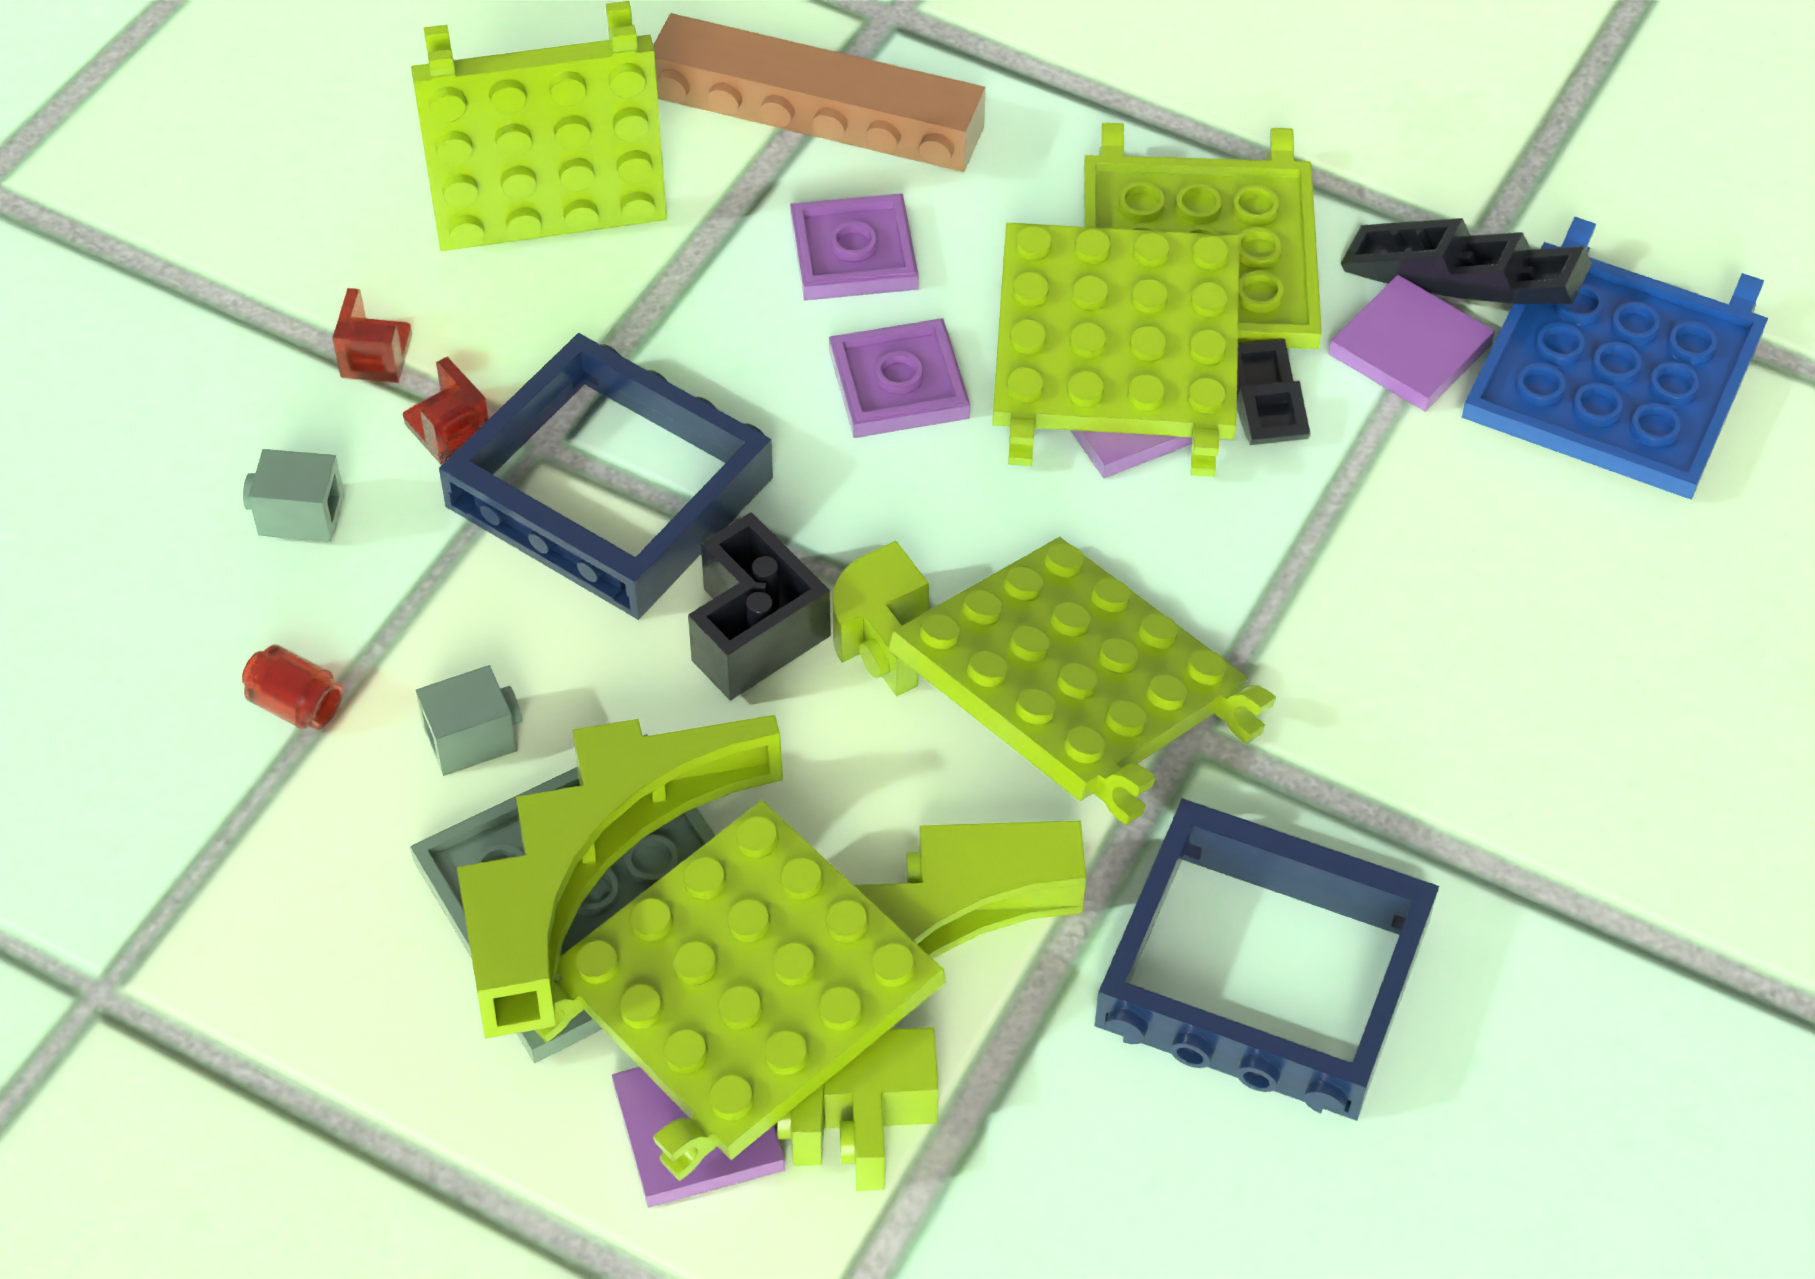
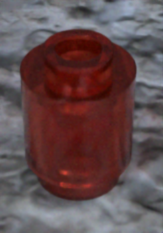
[242,644,343,730]

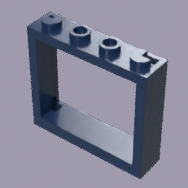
[439,332,773,620]
[1094,798,1440,1121]

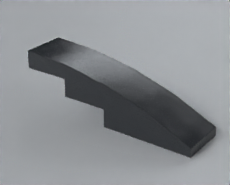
[1341,218,1592,304]

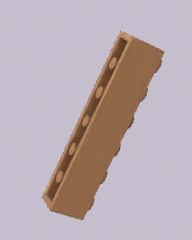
[653,13,986,172]

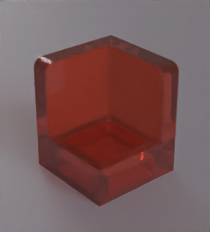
[332,288,412,383]
[402,356,489,465]

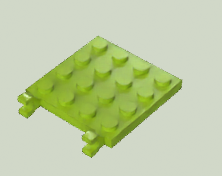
[411,1,667,252]
[1083,123,1322,349]
[992,222,1240,477]
[888,536,1276,825]
[534,800,946,1181]

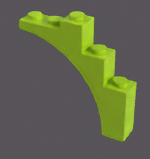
[457,715,783,1039]
[777,821,1086,1166]

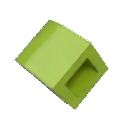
[832,540,929,697]
[824,1027,939,1191]

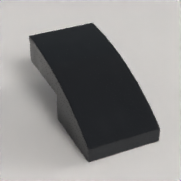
[1237,339,1311,445]

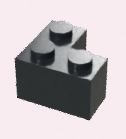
[688,512,831,701]

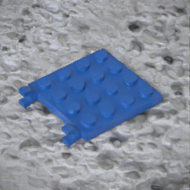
[1461,217,1768,500]

